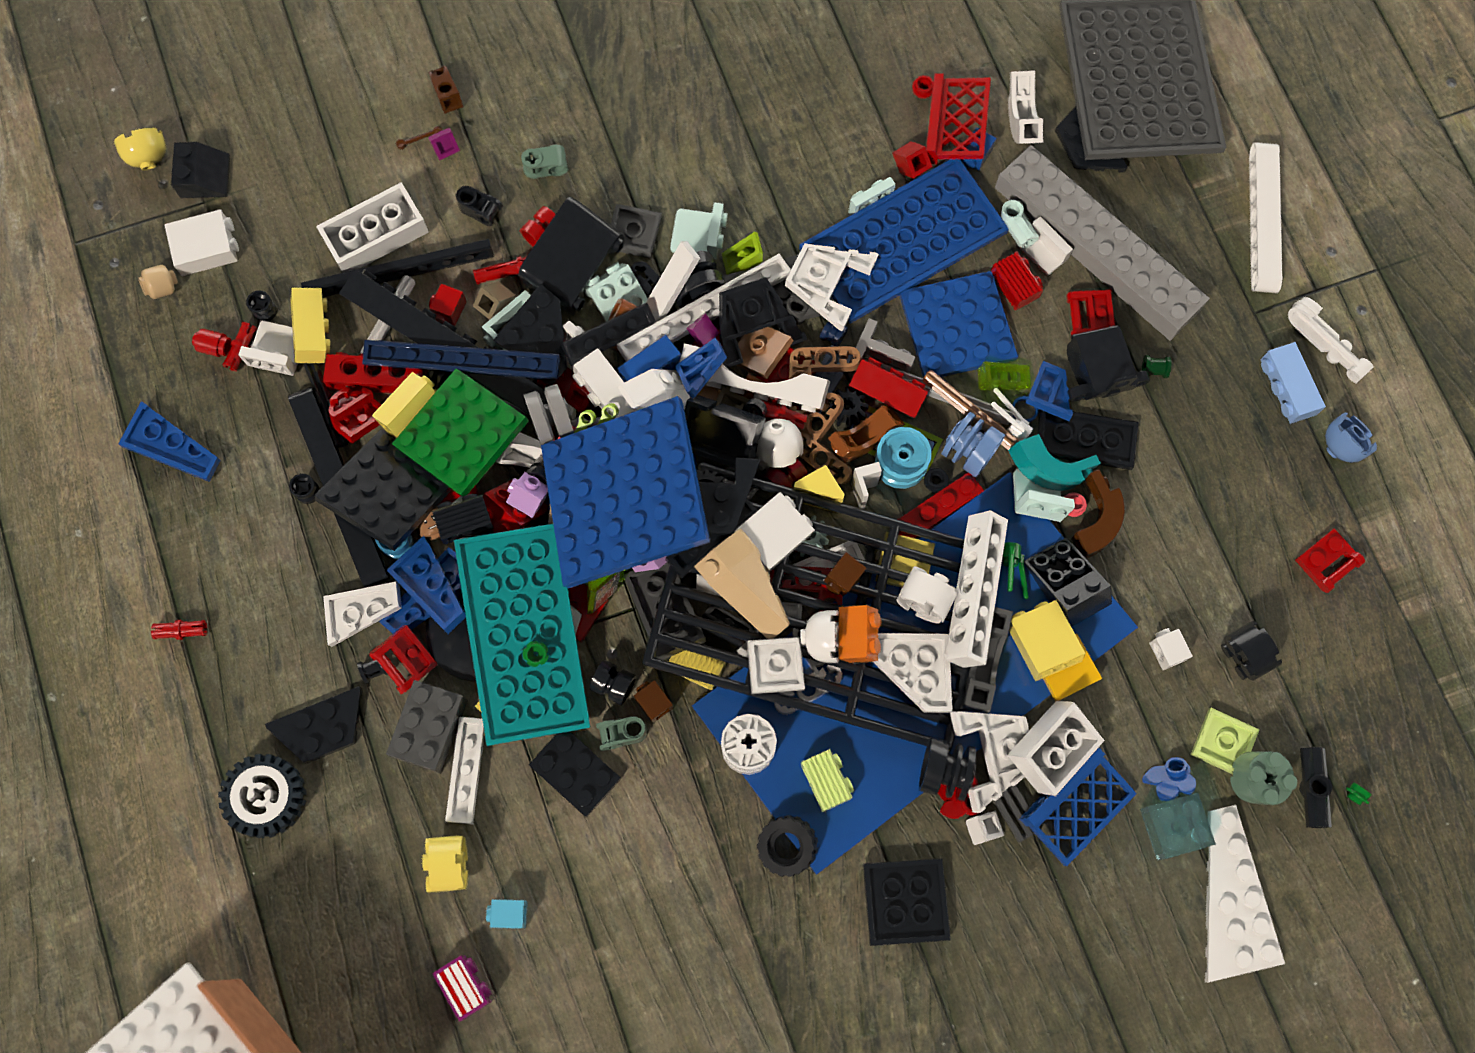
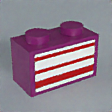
[432,955,492,1022]

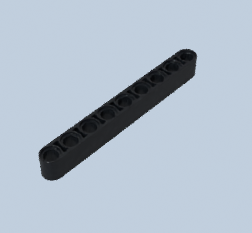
[288,386,390,588]

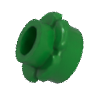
[523,641,548,667]
[1346,782,1372,806]

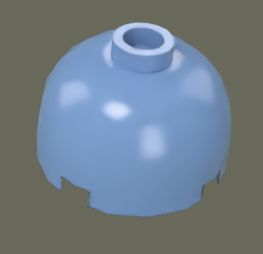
[1325,413,1377,463]

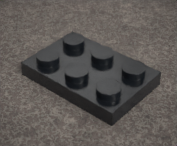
[529,731,622,818]

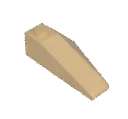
[694,529,790,639]

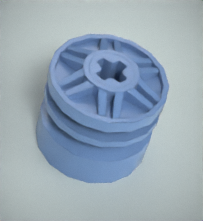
[941,412,1006,478]

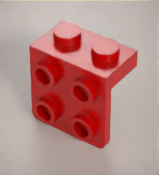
[483,479,549,533]

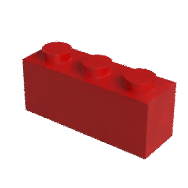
[849,357,929,418]

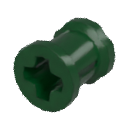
[1142,355,1172,378]

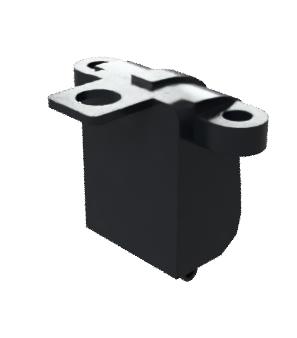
[1067,325,1150,402]

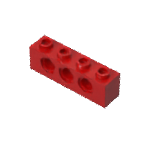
[323,352,428,393]

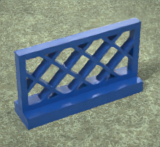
[1019,747,1137,866]

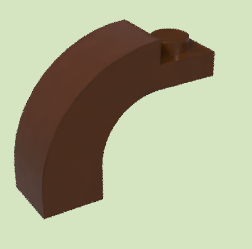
[1071,470,1125,559]

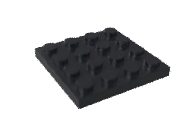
[314,429,452,551]

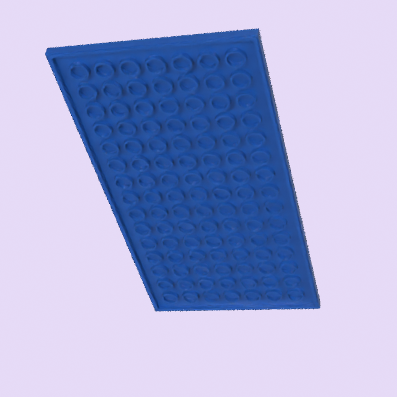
[692,472,1138,875]

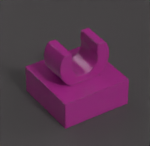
[428,128,460,160]

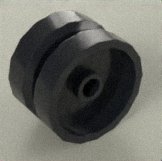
[675,251,726,308]

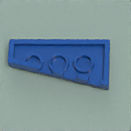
[118,401,221,482]
[387,536,466,634]
[379,547,462,634]

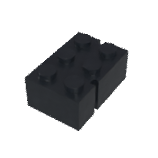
[684,395,766,468]

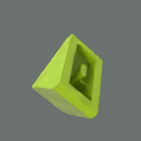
[722,232,763,275]

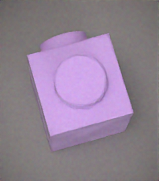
[506,472,548,518]

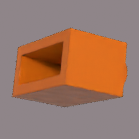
[838,605,881,663]

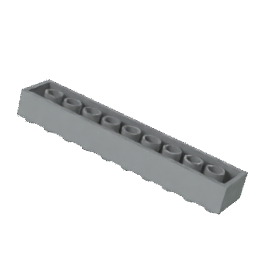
[995,145,1210,341]

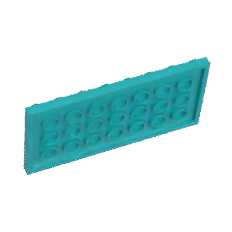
[454,524,590,746]

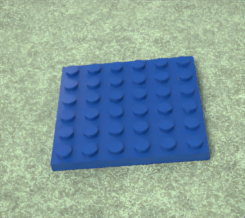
[541,396,710,588]

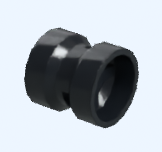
[246,290,277,322]
[289,473,320,504]

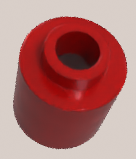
[192,328,231,357]

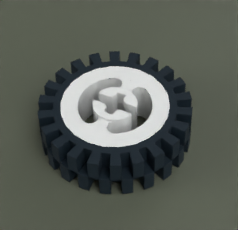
[218,754,306,838]

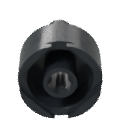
[1221,621,1282,681]

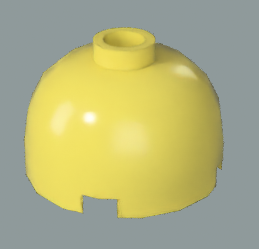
[114,128,166,171]

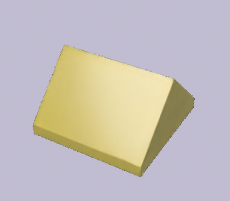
[792,465,844,513]

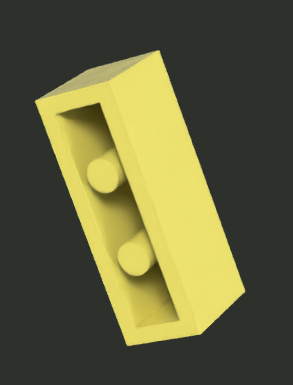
[291,288,330,363]

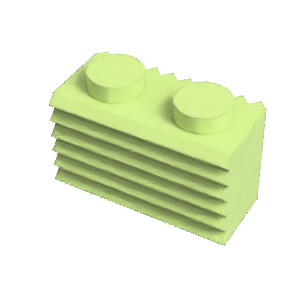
[801,749,854,813]

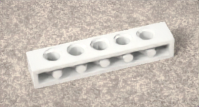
[945,511,1008,668]

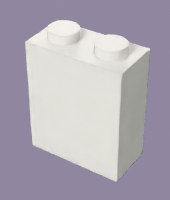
[165,209,239,276]
[734,492,814,573]

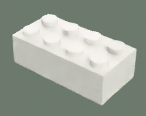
[316,182,429,273]

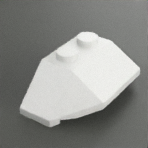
[618,369,690,410]

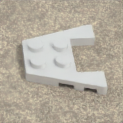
[785,244,879,331]
[950,711,1029,813]

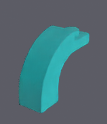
[1008,434,1101,491]

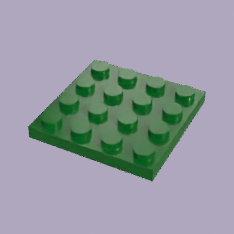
[392,368,529,497]

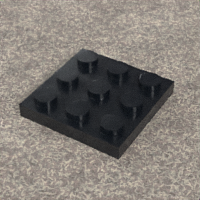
[862,858,951,946]

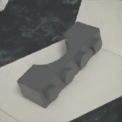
[961,607,1013,714]

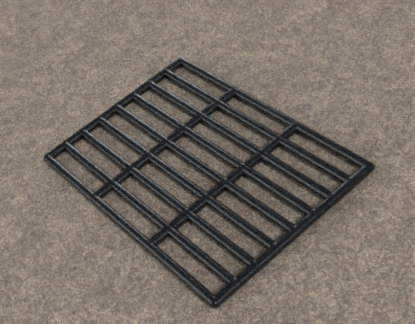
[643,462,970,752]

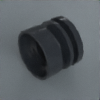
[919,737,976,802]

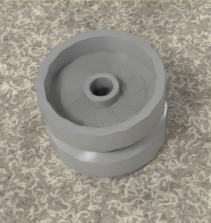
[524,384,574,445]

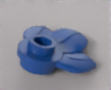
[1142,757,1196,801]

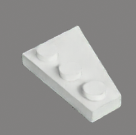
[323,582,402,647]

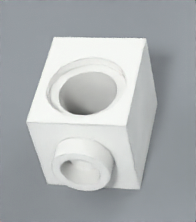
[1149,628,1193,670]

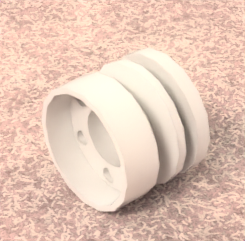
[721,714,777,775]

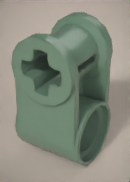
[521,145,568,179]
[596,717,648,750]

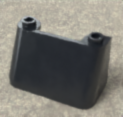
[518,196,625,316]

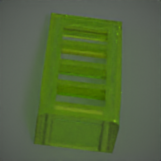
[978,361,1031,390]

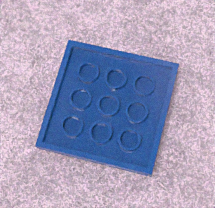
[899,271,1018,377]

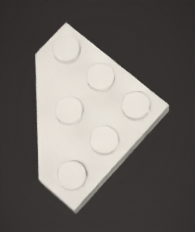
[872,633,952,713]

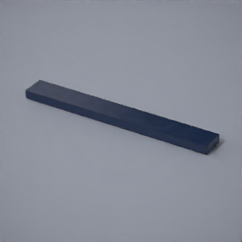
[362,340,560,380]

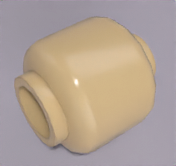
[138,265,178,299]

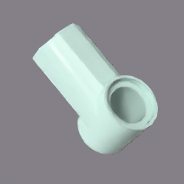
[1001,200,1039,249]

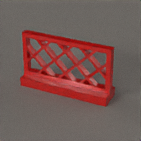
[926,73,991,164]

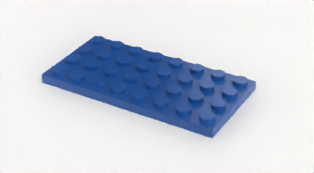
[799,159,1009,324]

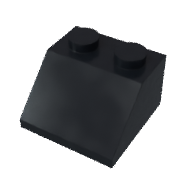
[171,142,230,198]

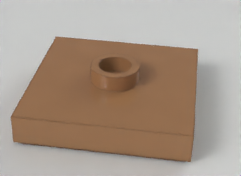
[736,327,793,379]

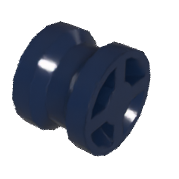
[819,321,848,347]

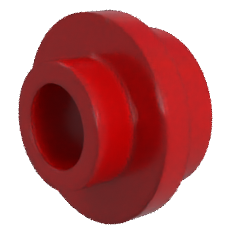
[912,75,934,99]

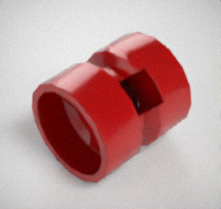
[520,206,555,247]

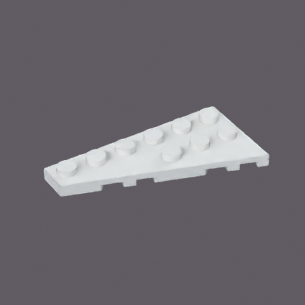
[1205,805,1285,982]

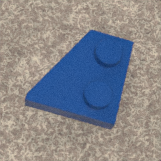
[675,338,727,399]
[1026,361,1073,421]

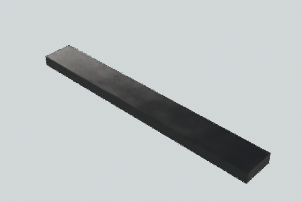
[301,239,494,298]

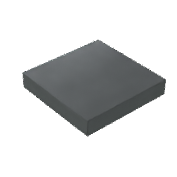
[611,204,662,258]

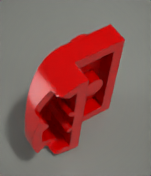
[328,388,381,443]

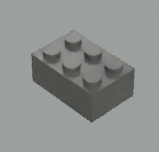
[386,680,468,774]

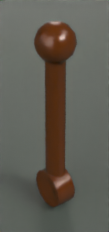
[396,126,442,150]

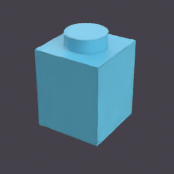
[486,900,527,929]

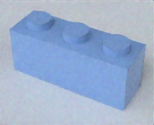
[1261,342,1326,424]

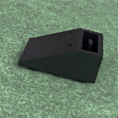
[1024,537,1112,627]

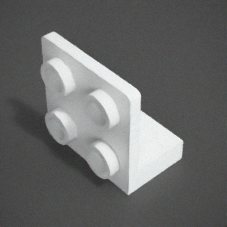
[239,321,298,376]

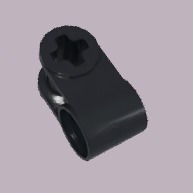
[456,186,503,226]

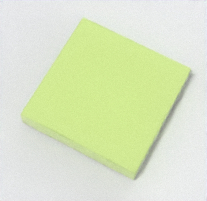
[1191,707,1260,774]

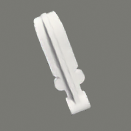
[1288,297,1373,383]

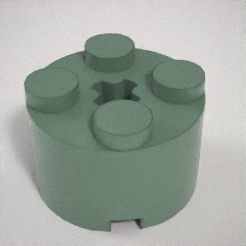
[1230,751,1297,805]

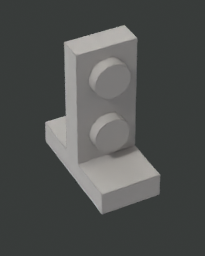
[850,318,916,373]

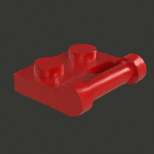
[1066,290,1115,335]
[1295,528,1365,593]
[369,625,438,694]

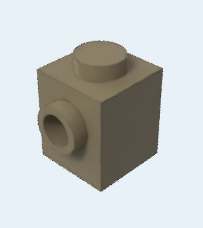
[473,281,516,320]

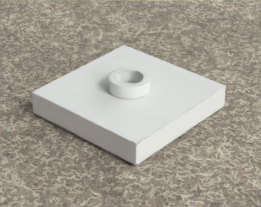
[747,637,805,694]

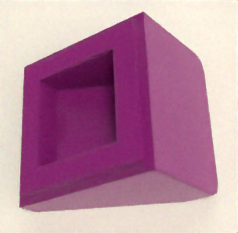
[686,313,719,348]

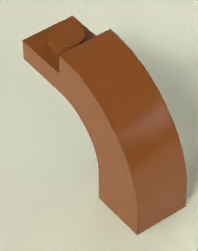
[828,406,905,463]

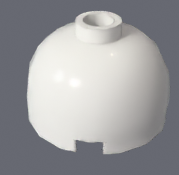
[755,419,803,468]
[800,610,840,663]

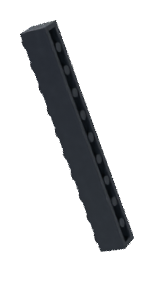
[339,269,548,415]

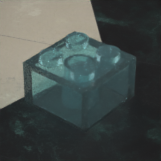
[1140,793,1216,860]

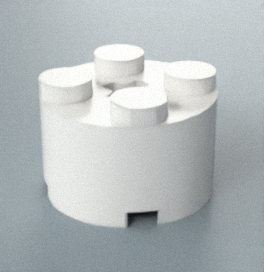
[897,566,958,623]

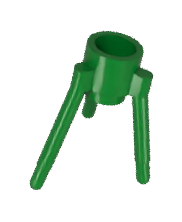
[1002,542,1029,599]

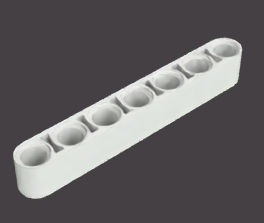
[1249,143,1282,293]

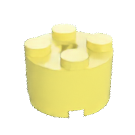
[422,836,468,892]

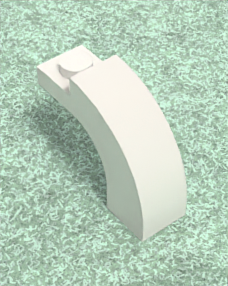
[1008,71,1043,144]

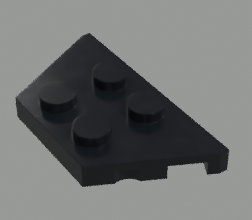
[1055,106,1128,173]
[265,686,363,764]

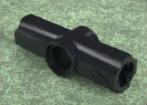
[1299,747,1332,828]

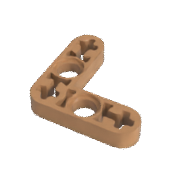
[789,346,861,415]
[799,393,853,484]

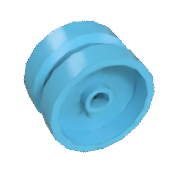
[875,427,931,489]

